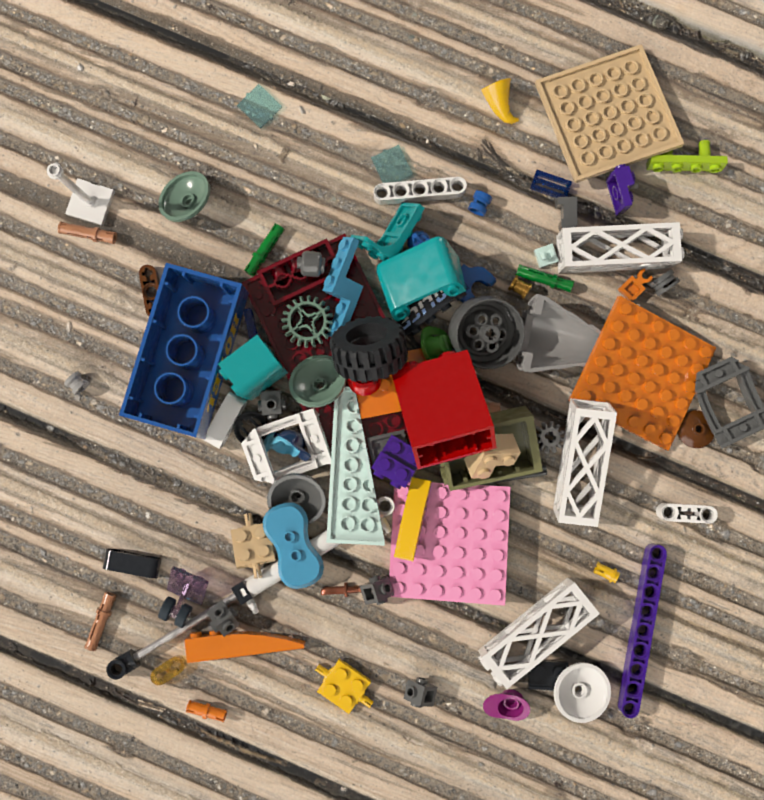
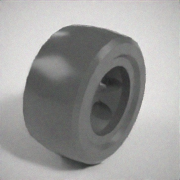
[449,295,525,369]

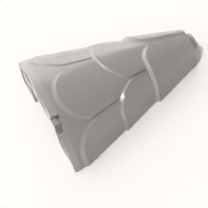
[516,294,601,373]

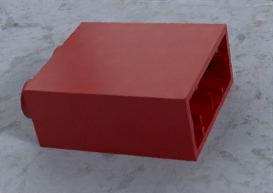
[391,350,497,470]

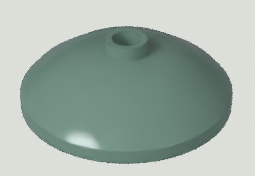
[158,171,210,222]
[289,355,347,408]

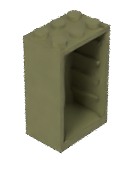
[440,406,543,491]

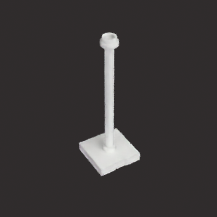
[47,163,115,226]

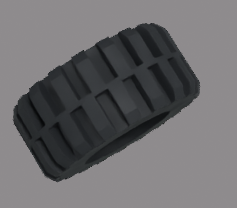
[330,316,408,382]

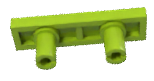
[646,140,728,173]

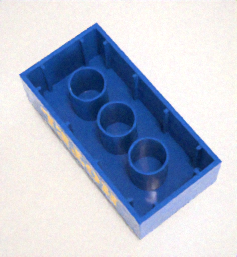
[119,263,249,440]

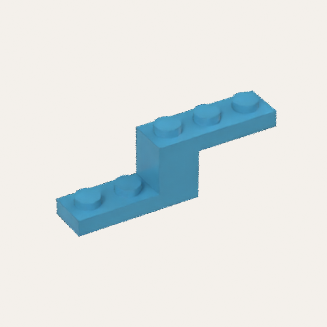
[322,237,363,337]

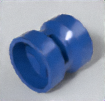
[468,190,492,216]

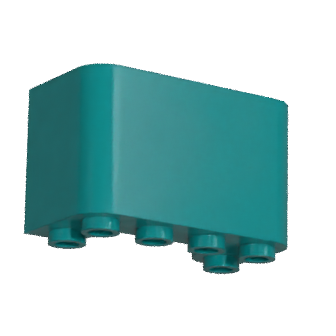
[218,335,288,401]

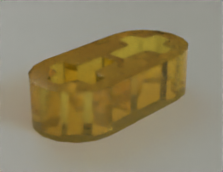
[150,655,186,685]

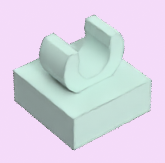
[534,243,559,268]

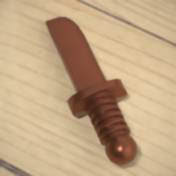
[321,582,361,597]

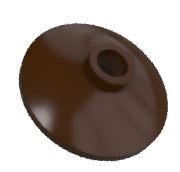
[677,410,714,448]

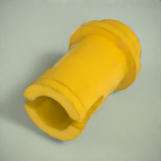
[593,562,620,583]

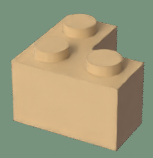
[464,434,521,479]

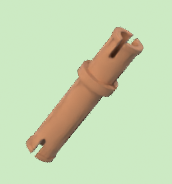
[57,222,117,244]
[84,592,117,651]

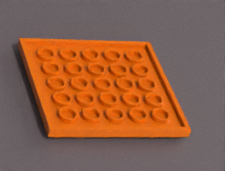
[568,296,716,451]

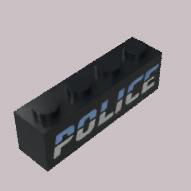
[392,282,470,336]

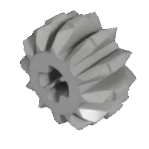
[535,421,565,454]

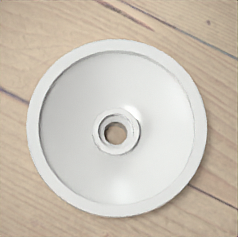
[554,662,611,723]

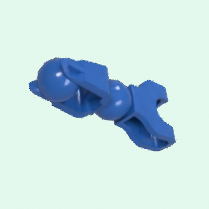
[407,231,496,303]

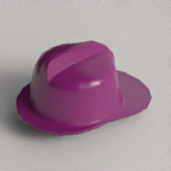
[483,689,530,721]

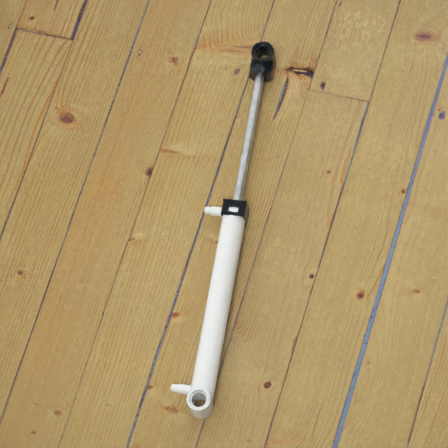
[106,496,395,680]

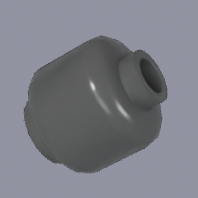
[297,251,325,277]

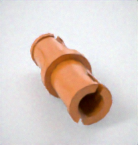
[186,700,227,723]

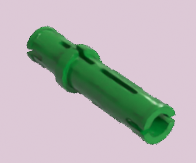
[244,223,285,277]
[516,264,574,293]

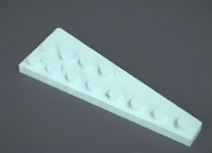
[326,387,385,546]

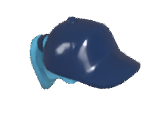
[263,430,311,461]

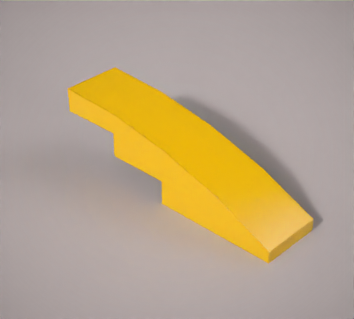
[394,477,431,562]

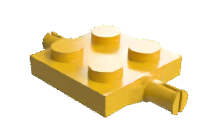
[315,658,374,714]

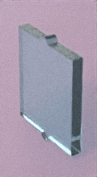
[237,84,282,129]
[371,145,413,183]

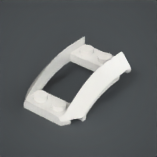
[241,408,332,484]

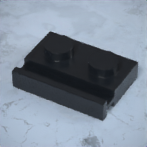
[528,660,569,691]

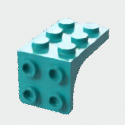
[351,203,425,261]

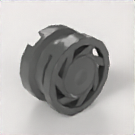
[649,269,680,297]

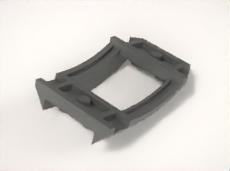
[695,356,764,449]

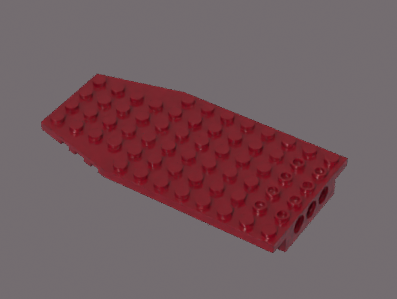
[242,234,411,474]

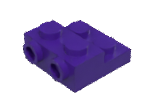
[606,164,635,216]
[371,435,417,489]

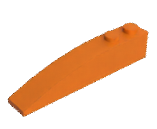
[185,630,306,663]

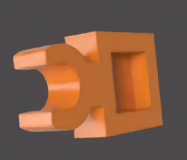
[618,269,653,302]

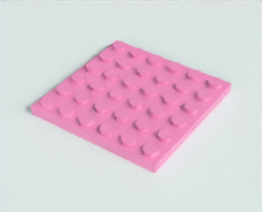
[389,481,511,606]

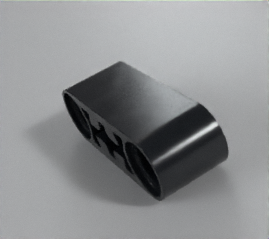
[102,549,161,578]

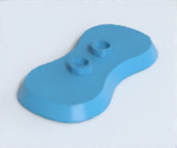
[263,503,324,589]

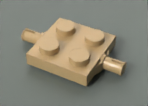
[230,513,276,579]

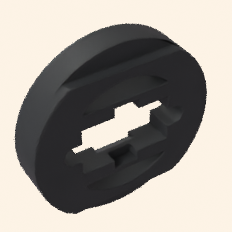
[234,411,268,443]

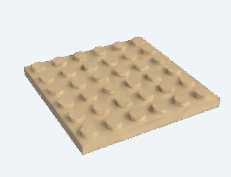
[535,44,684,183]

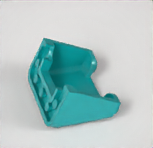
[376,237,466,322]

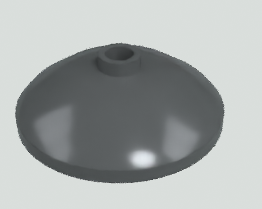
[267,473,326,525]

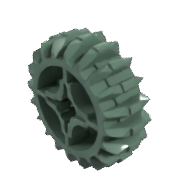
[281,295,333,348]

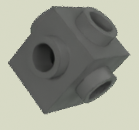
[258,390,286,419]
[360,575,394,605]
[206,600,240,637]
[404,677,438,708]

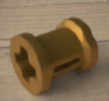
[507,275,533,299]

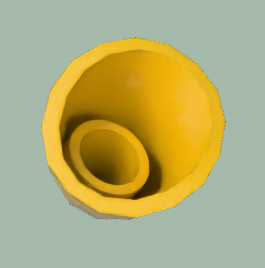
[481,78,519,124]

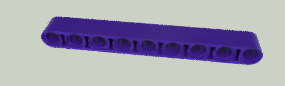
[617,543,667,718]

